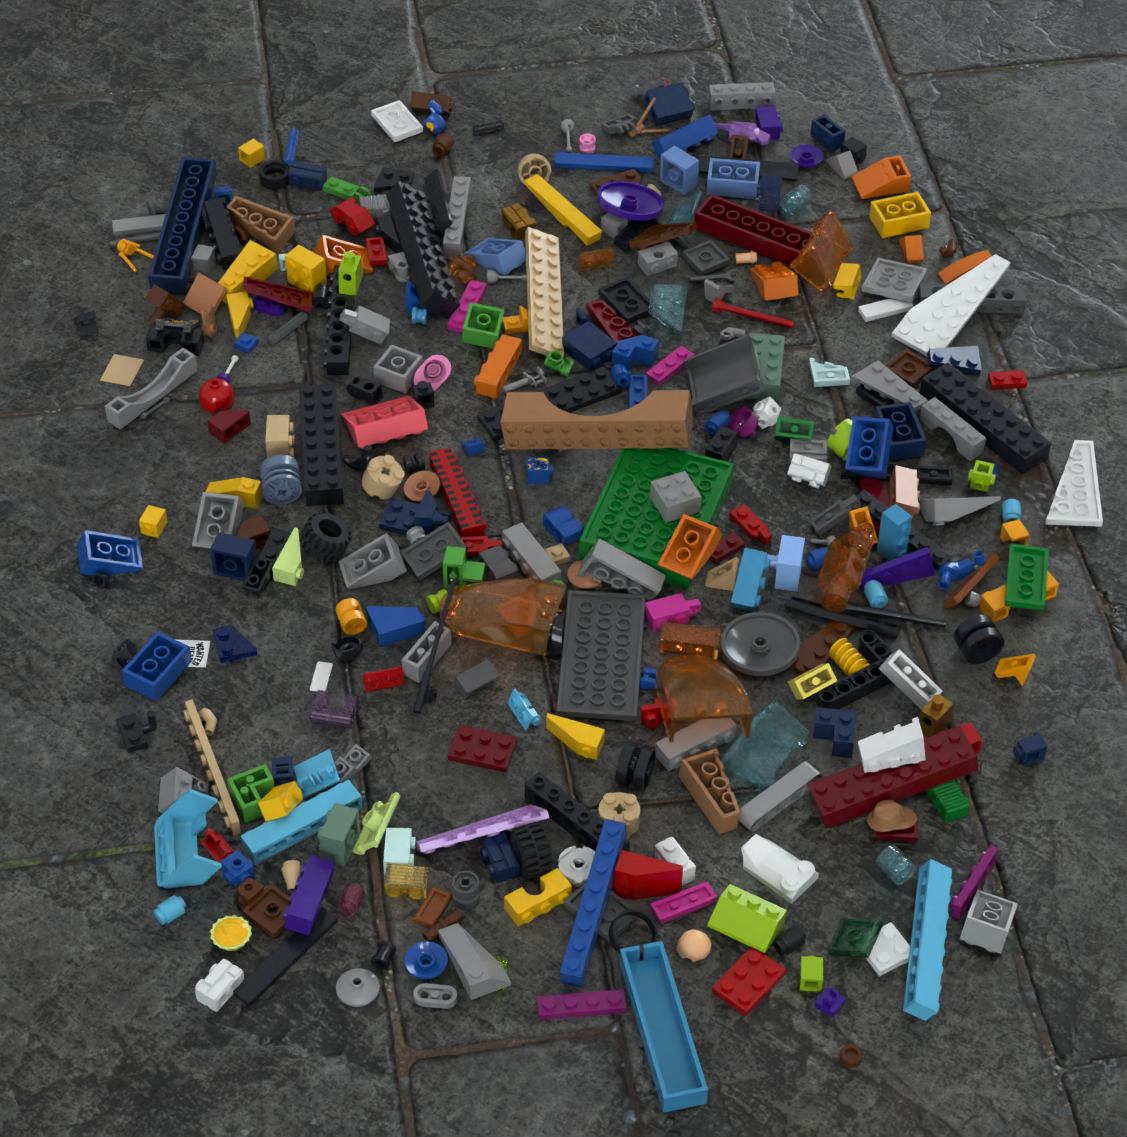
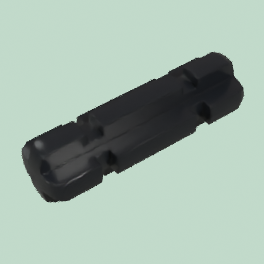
[472,120,504,135]

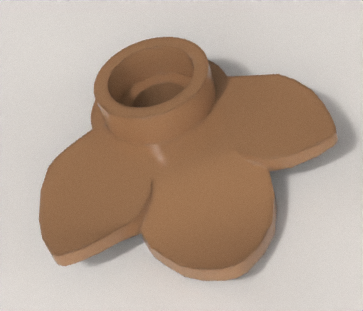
[201,302,217,338]

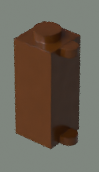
[410,91,455,117]

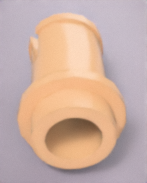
[736,251,757,264]

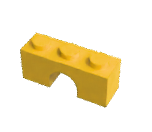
[504,868,572,926]

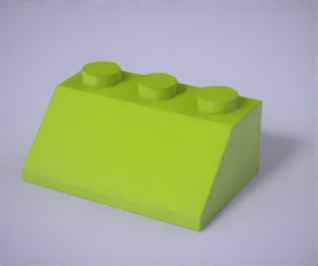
[707,884,787,953]

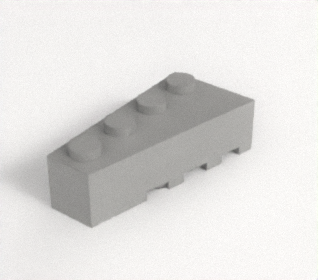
[577,539,666,601]

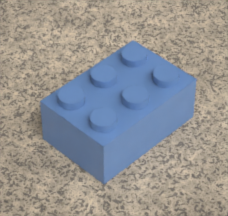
[707,158,760,199]

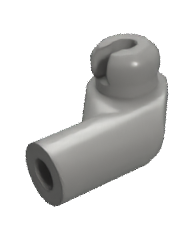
[720,327,746,341]

